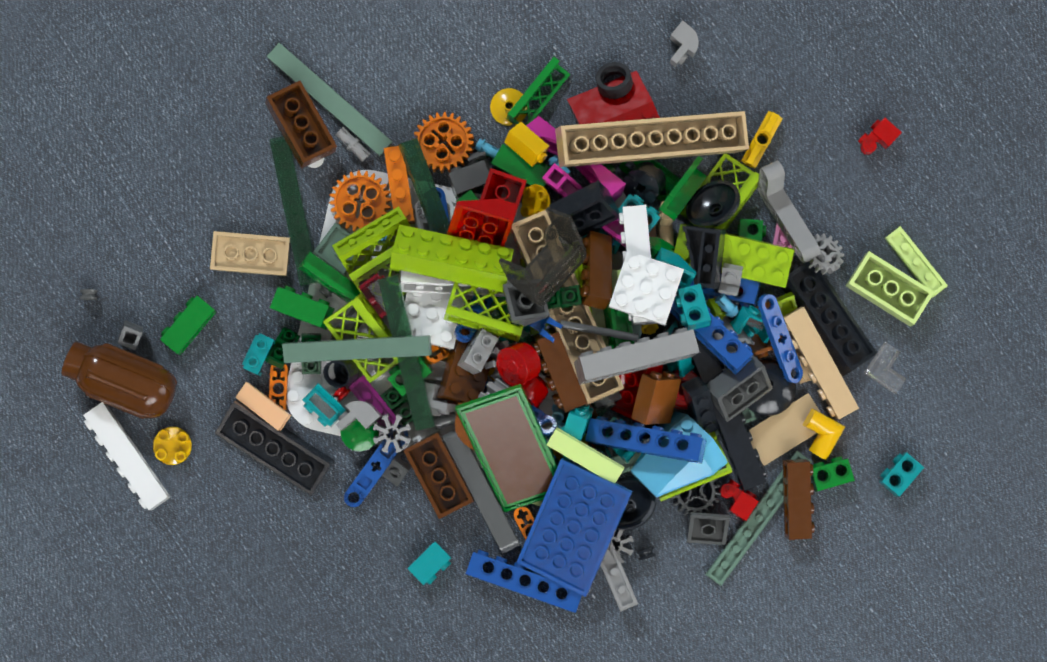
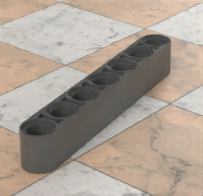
[442,429,520,554]

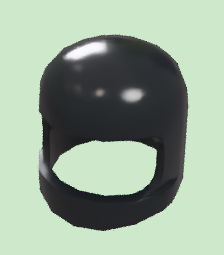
[323,360,359,388]

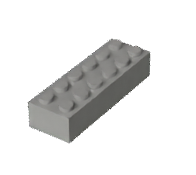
[574,328,699,385]

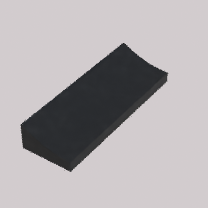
[782,262,878,377]
[214,399,335,496]

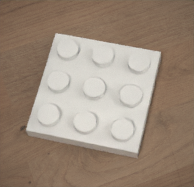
[609,251,684,326]
[397,292,466,350]

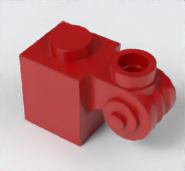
[858,118,902,155]
[719,479,759,521]

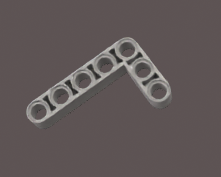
[758,160,821,262]

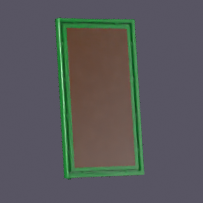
[455,384,558,512]

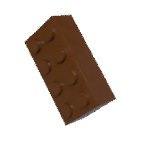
[265,81,337,169]
[530,327,587,412]
[437,329,499,405]
[403,431,474,519]

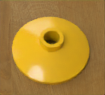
[490,88,527,126]

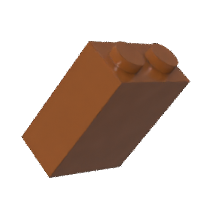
[631,371,681,425]

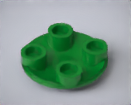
[341,419,379,451]

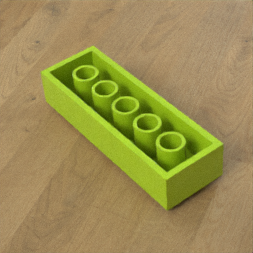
[674,223,795,288]
[390,224,514,292]

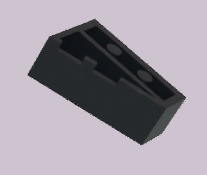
[683,225,726,289]

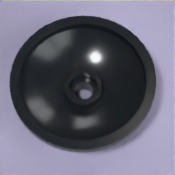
[686,180,740,228]
[748,359,796,416]
[616,477,656,530]

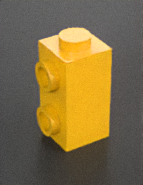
[504,122,549,167]

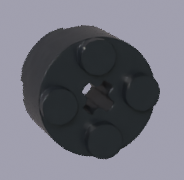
[623,162,666,206]

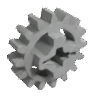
[806,233,844,275]

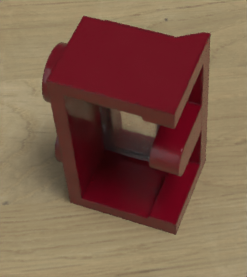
[358,273,401,319]

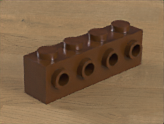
[580,231,612,310]
[783,459,815,540]

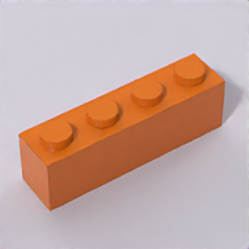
[384,145,415,225]

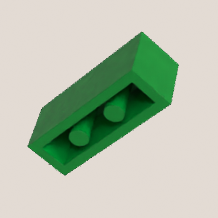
[491,144,550,188]
[270,286,335,330]
[160,296,217,356]

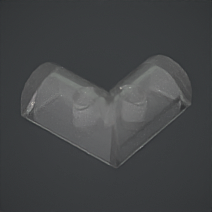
[863,341,906,395]

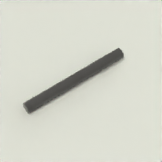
[561,320,639,342]

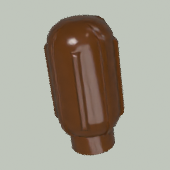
[61,341,177,419]

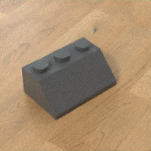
[706,355,773,422]

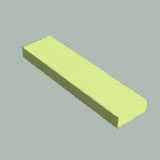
[884,226,948,298]
[547,427,625,483]

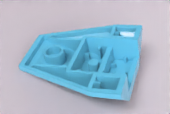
[630,411,728,498]

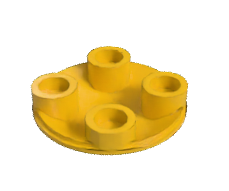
[520,184,550,217]
[153,427,192,465]

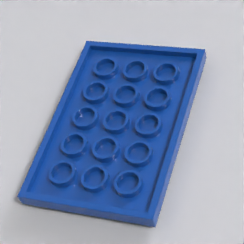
[516,458,633,597]

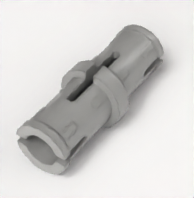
[335,127,371,162]

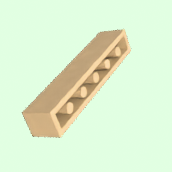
[783,307,859,419]

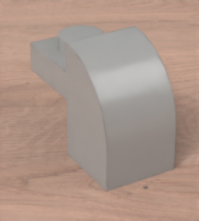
[669,20,699,67]
[417,381,457,416]
[336,401,382,430]

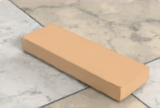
[235,382,291,431]

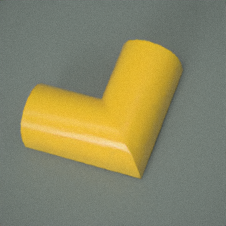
[802,408,845,460]

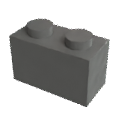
[447,160,489,198]

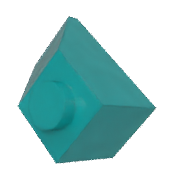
[655,247,696,288]

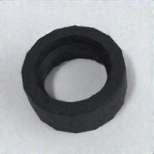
[595,62,633,99]

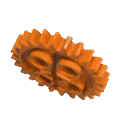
[412,112,474,173]
[329,170,392,232]

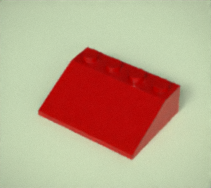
[567,71,660,125]
[447,199,517,247]

